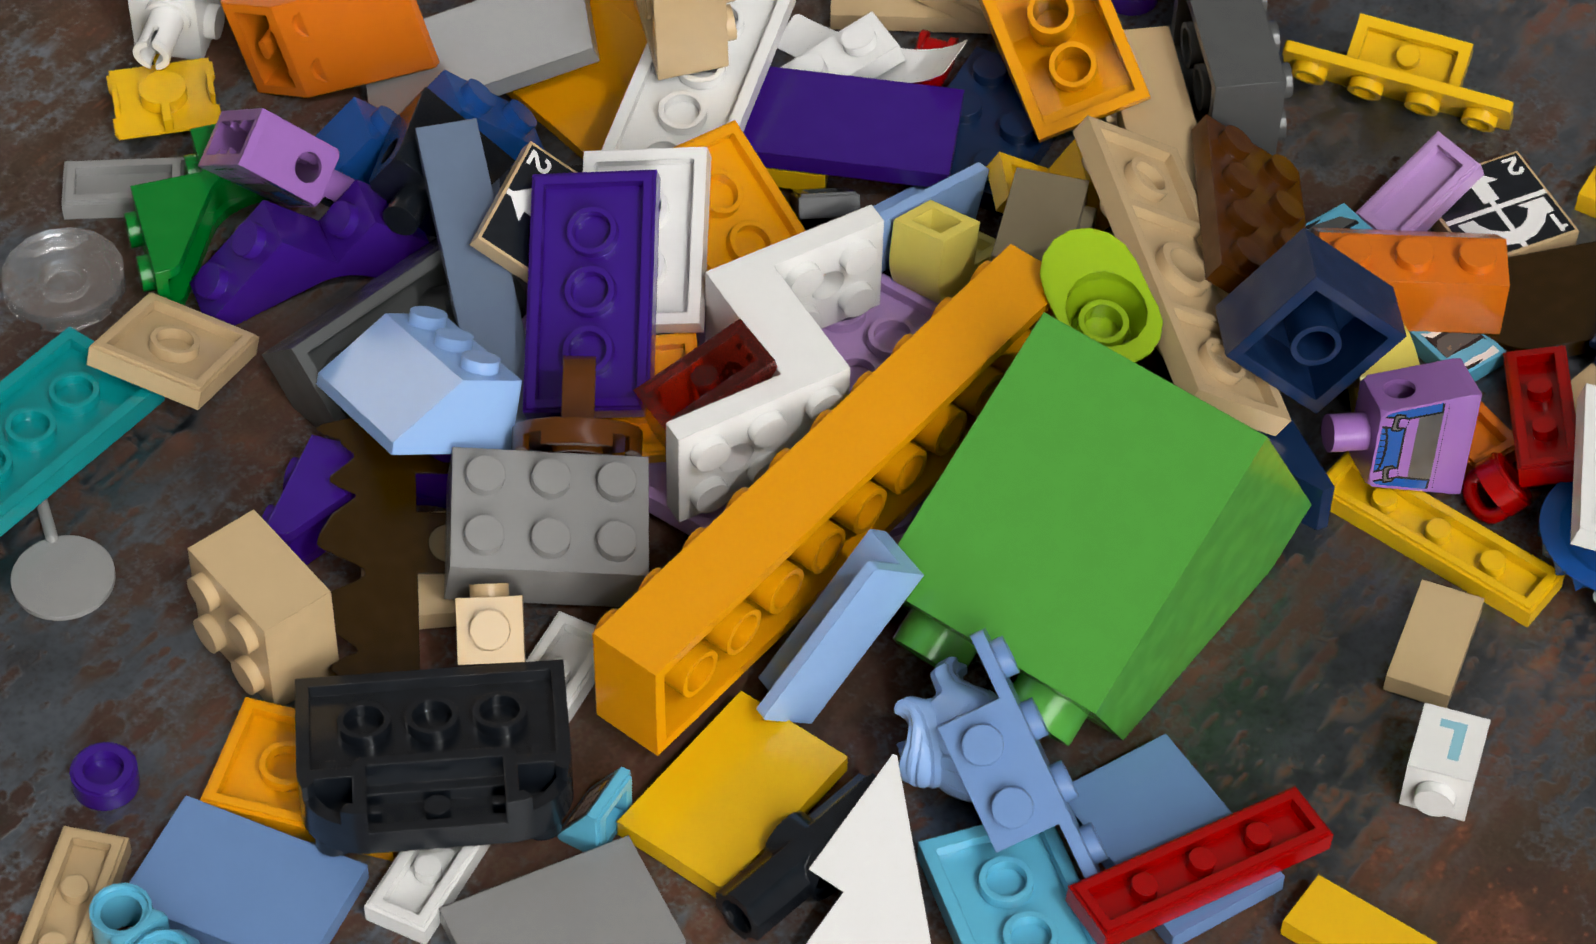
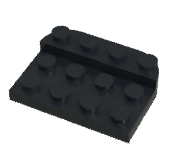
[295,659,574,856]

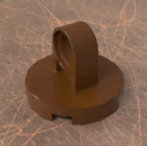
[511,355,643,456]

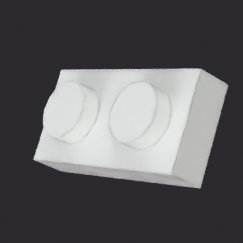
[780,11,905,79]

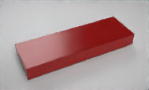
[1503,345,1576,488]

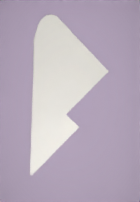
[806,754,931,944]

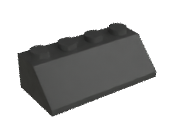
[261,237,527,442]

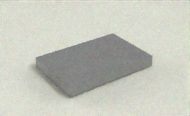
[439,835,686,944]

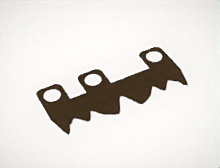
[316,418,450,676]

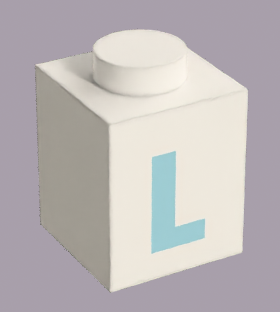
[1399,703,1491,821]

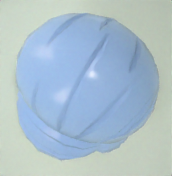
[894,656,999,803]

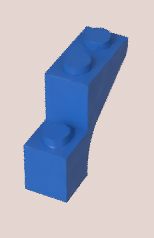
[315,70,545,184]

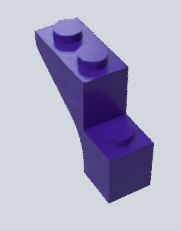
[189,179,429,326]
[262,435,451,565]

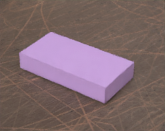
[1356,131,1484,231]

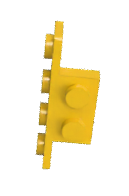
[1282,13,1514,132]

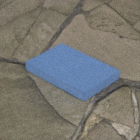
[1069,733,1285,944]
[129,795,369,944]

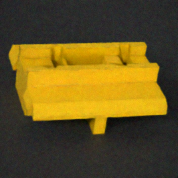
[106,53,221,140]

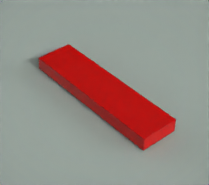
[1065,786,1334,944]

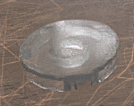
[1,227,126,333]

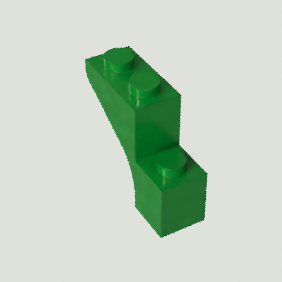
[123,124,270,305]

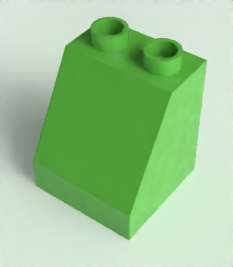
[892,312,1312,747]

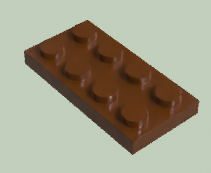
[1191,114,1306,294]

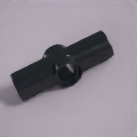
[716,773,876,941]

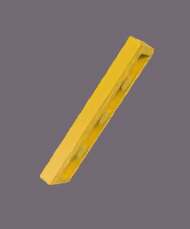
[1326,451,1565,628]

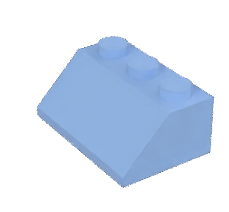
[316,306,522,455]

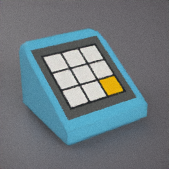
[557,766,632,852]

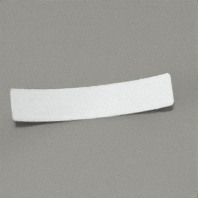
[777,14,967,83]

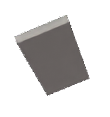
[366,0,600,115]

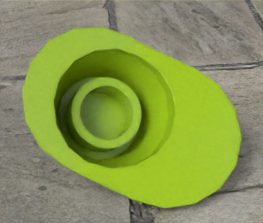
[1039,228,1163,363]

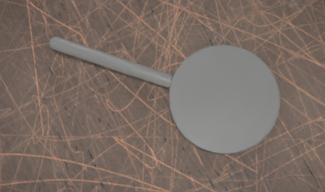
[10,499,116,621]

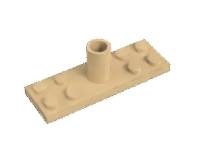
[1072,115,1292,436]

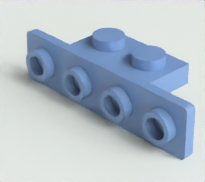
[937,628,1108,878]

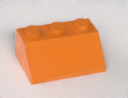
[1311,227,1510,334]

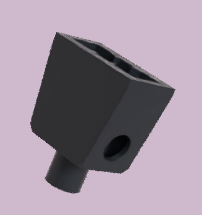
[369,87,515,237]

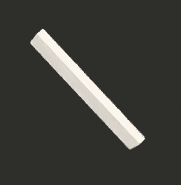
[364,611,596,944]

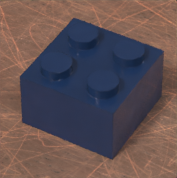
[1215,228,1407,414]

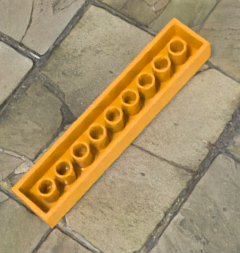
[592,244,1055,756]

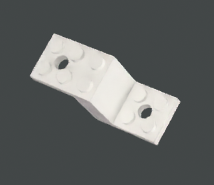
[666,204,884,523]

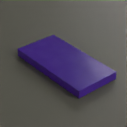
[743,66,964,187]
[523,170,661,420]

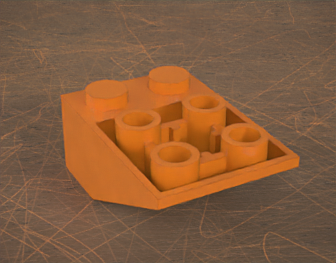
[220,0,440,98]

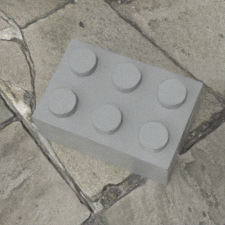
[444,447,649,607]

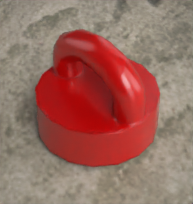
[1462,452,1532,524]

